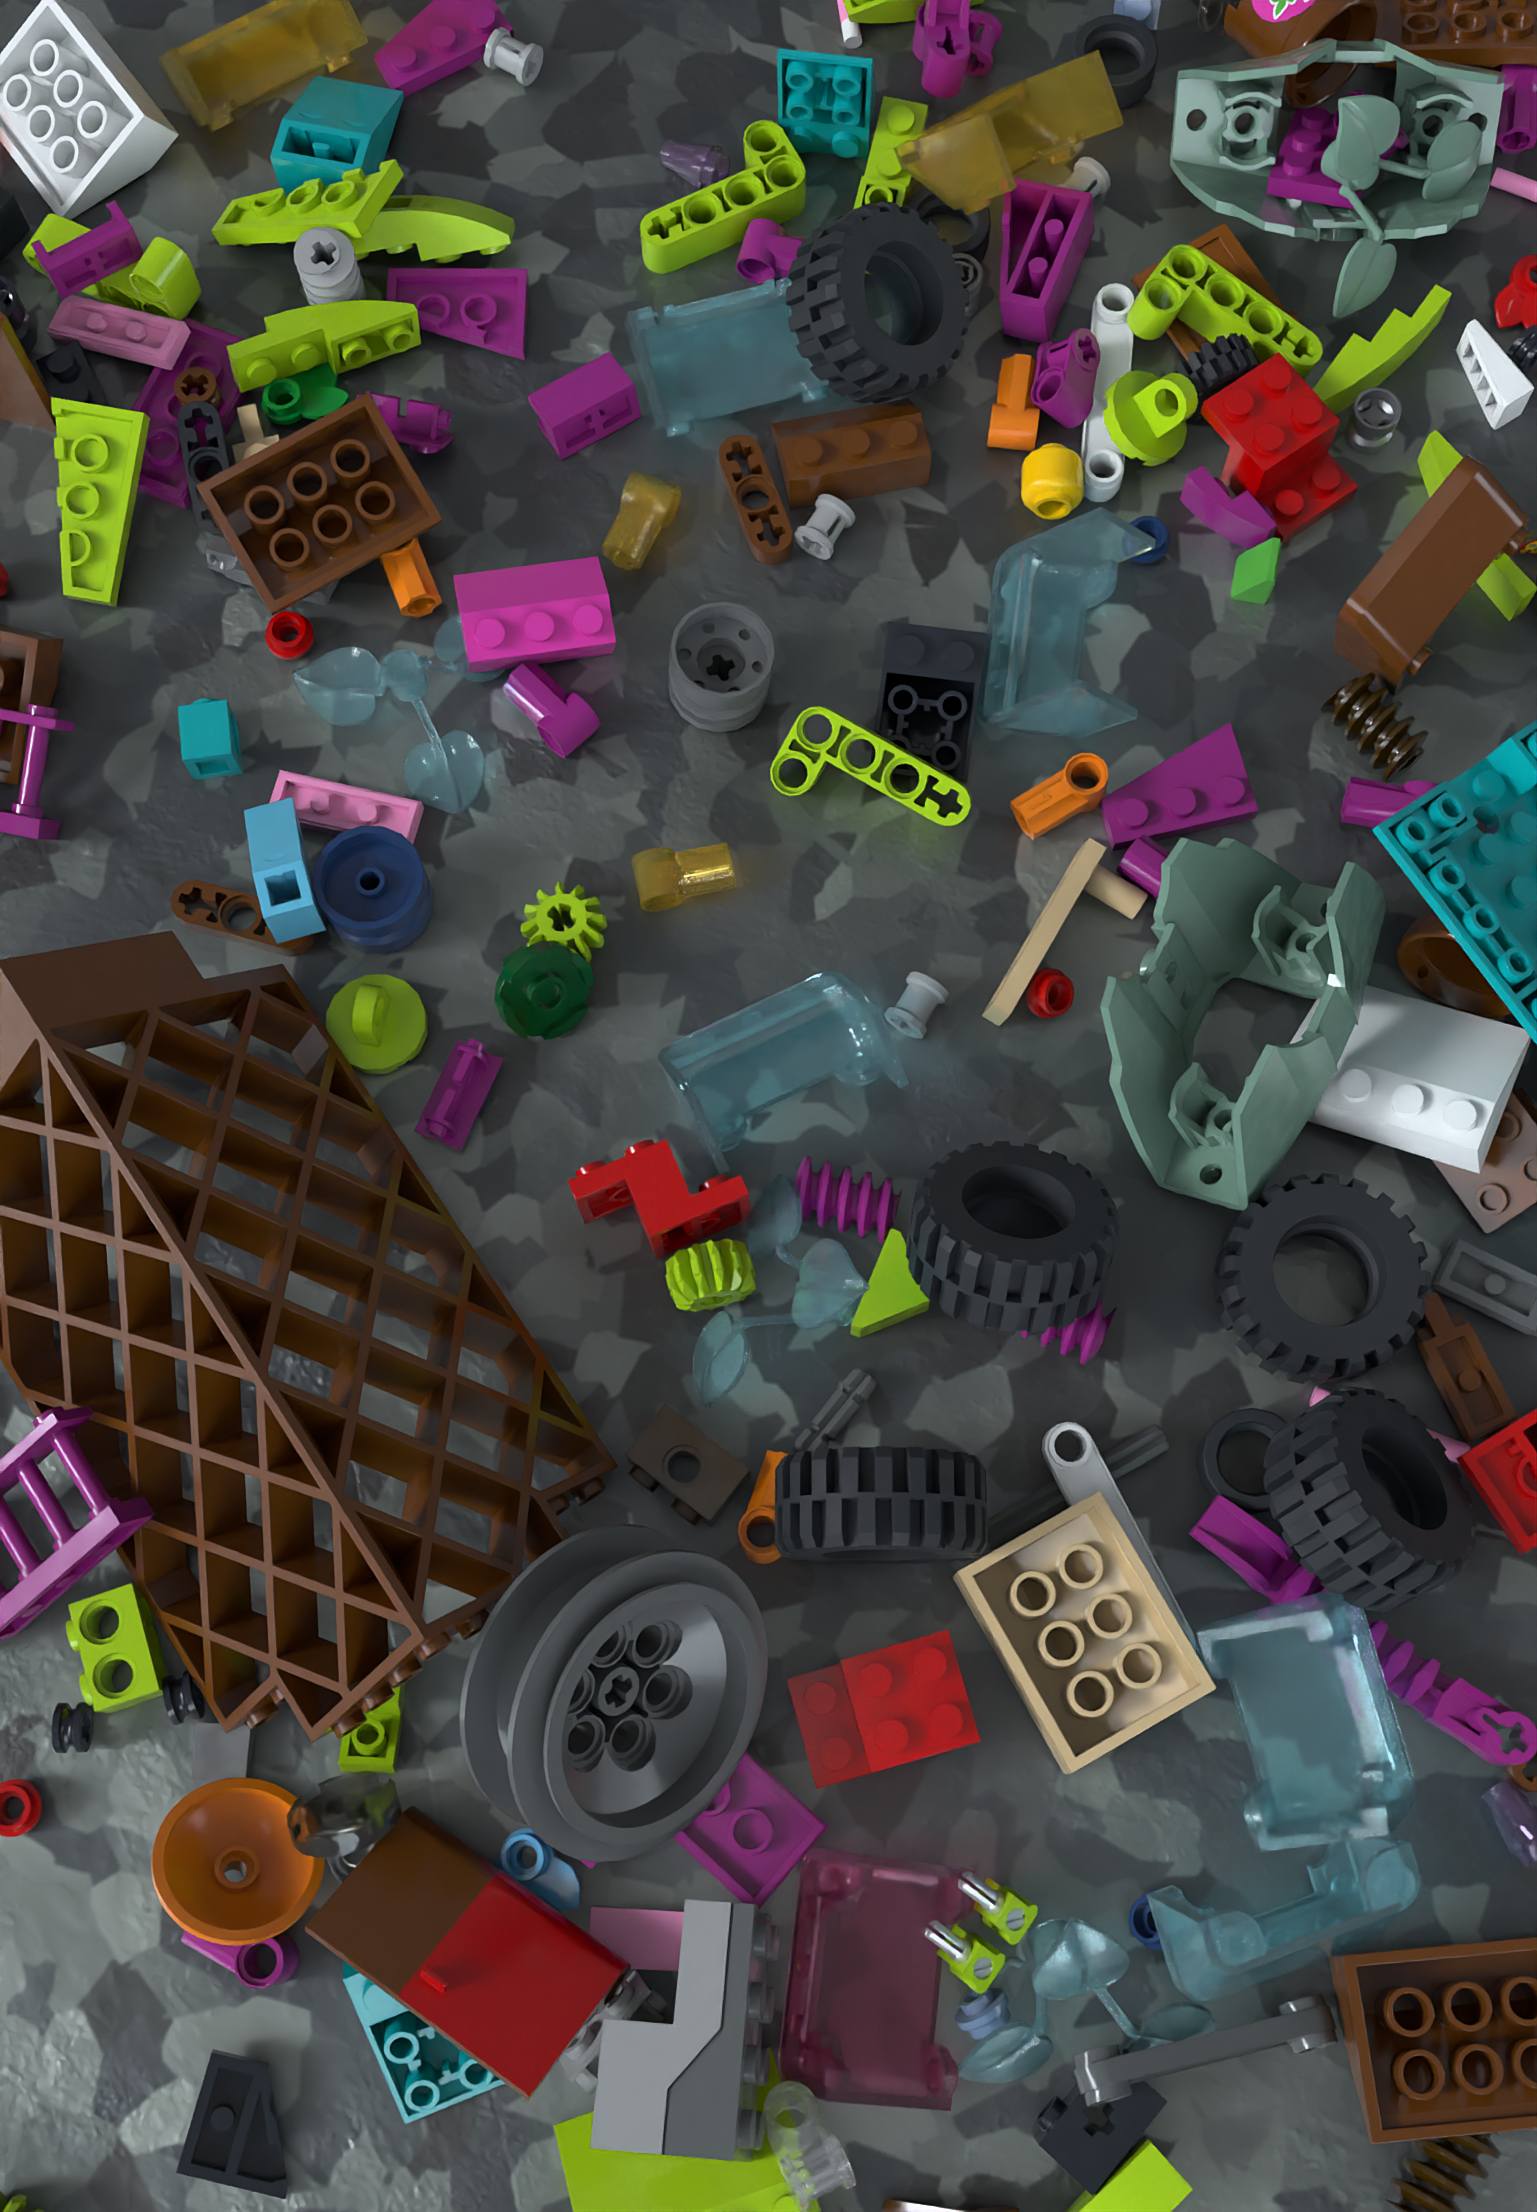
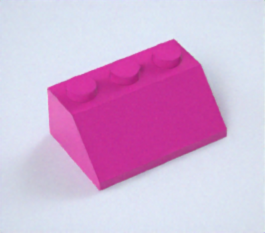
[453,556,616,674]

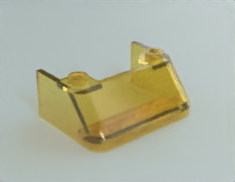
[157,0,369,132]
[893,50,1124,215]

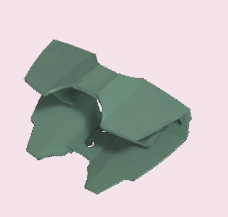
[1170,38,1506,242]
[1100,837,1388,1211]

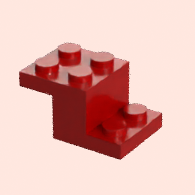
[1200,352,1358,545]
[567,1139,751,1259]
[1456,1407,1537,1554]
[786,1630,981,1789]

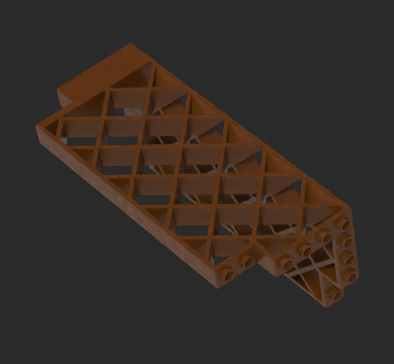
[0,930,618,1743]

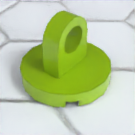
[1103,370,1198,467]
[326,974,428,1074]

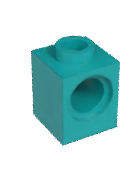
[178,698,243,780]

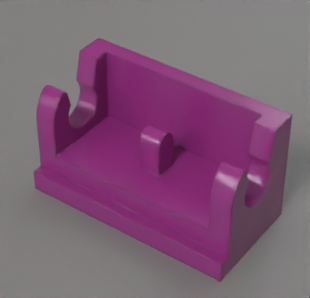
[31,201,144,300]
[528,352,642,460]

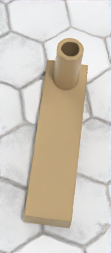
[982,837,1148,1026]

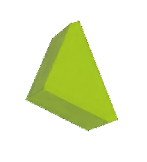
[850,1228,930,1338]

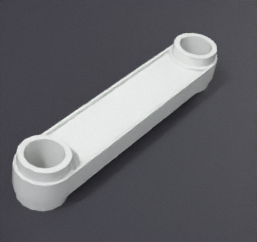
[1080,283,1134,502]
[1042,1422,1196,1652]

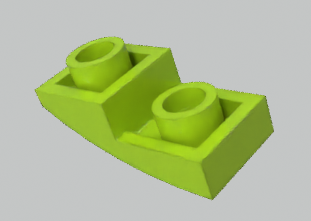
[338,1652,405,1774]

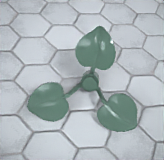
[1321,95,1483,318]

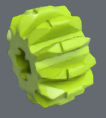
[520,881,607,963]
[665,1238,756,1312]

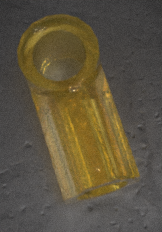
[602,470,681,571]
[631,842,736,912]

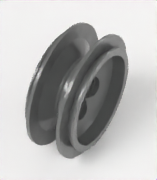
[459,1524,768,1862]

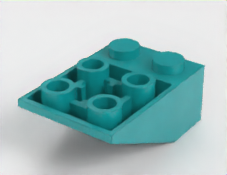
[777,48,876,158]
[270,76,404,194]
[343,1960,505,2124]

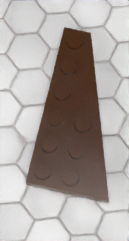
[1373,0,1537,70]

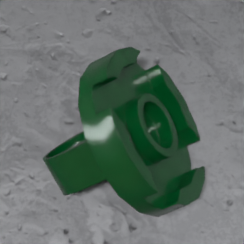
[494,940,595,1040]

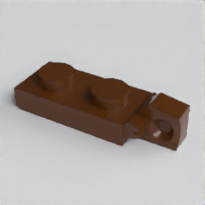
[1413,1291,1518,1443]

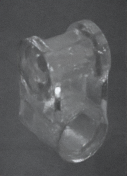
[764,2081,856,2212]

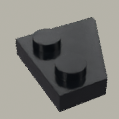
[176,2049,288,2199]

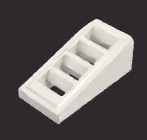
[1456,319,1534,430]

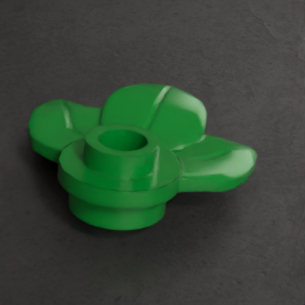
[261,362,350,425]

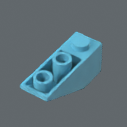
[244,797,326,944]

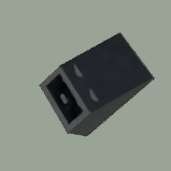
[870,621,987,783]

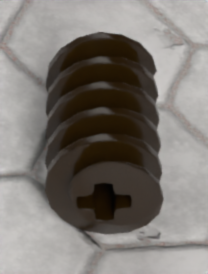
[1320,672,1429,783]
[1385,2132,1501,2212]

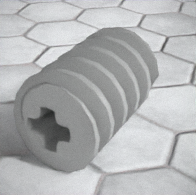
[293,227,367,305]

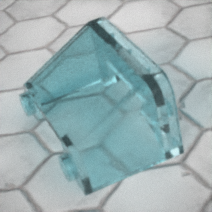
[624,277,831,438]
[1196,1590,1415,1852]
[1146,1819,1421,2004]

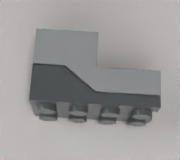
[590,1899,779,2162]

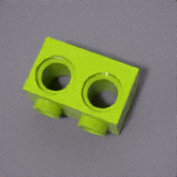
[66,1583,169,1713]

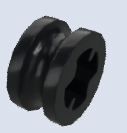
[1506,324,1537,374]
[162,1670,205,1725]
[51,1702,94,1753]

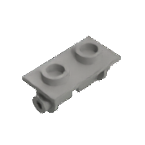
[559,1969,669,2095]

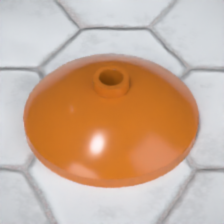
[151,1777,325,1945]

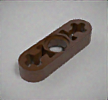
[719,435,793,565]
[171,880,315,957]

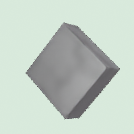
[190,1722,255,1780]

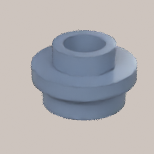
[955,1987,1011,2040]

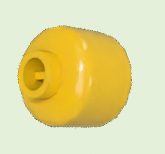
[1021,443,1084,520]

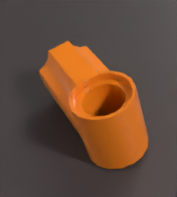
[987,354,1040,452]
[379,537,442,618]
[1010,753,1108,840]
[738,1450,789,1564]

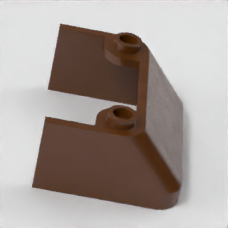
[1332,454,1531,696]

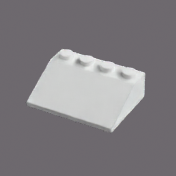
[0,0,179,220]
[1290,985,1532,1174]

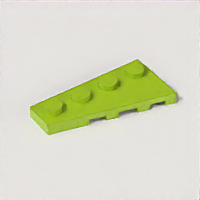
[211,159,404,246]
[51,397,150,607]

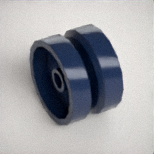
[312,826,434,953]

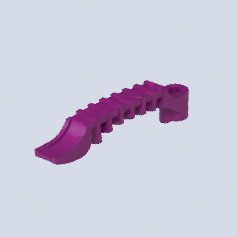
[921,0,971,98]
[1188,1495,1537,1766]

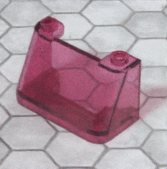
[779,1848,975,2111]

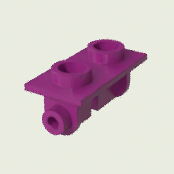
[356,391,454,454]
[414,1039,504,1151]

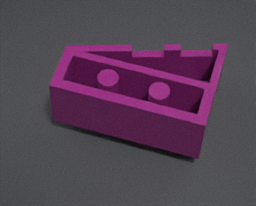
[999,175,1095,343]

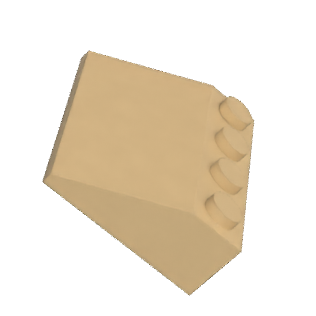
[953,1491,1216,1774]

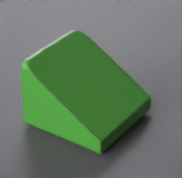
[1231,537,1282,605]

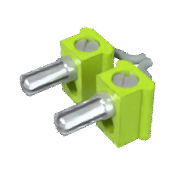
[925,1871,1038,1994]

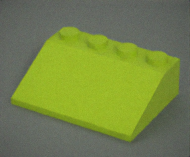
[553,2046,823,2212]

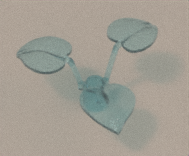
[292,613,506,814]
[693,1174,870,1408]
[954,1916,1217,2084]

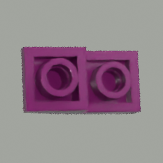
[1180,465,1277,550]

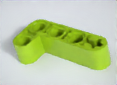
[640,120,806,274]
[23,213,202,321]
[1127,244,1323,380]
[770,706,972,826]

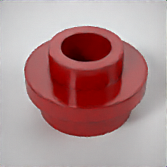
[265,611,315,660]
[1027,967,1074,1019]
[0,1779,43,1837]

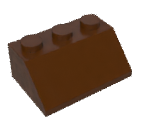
[771,398,931,510]

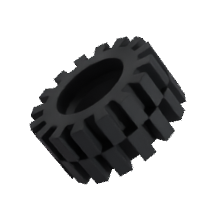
[1173,333,1261,421]

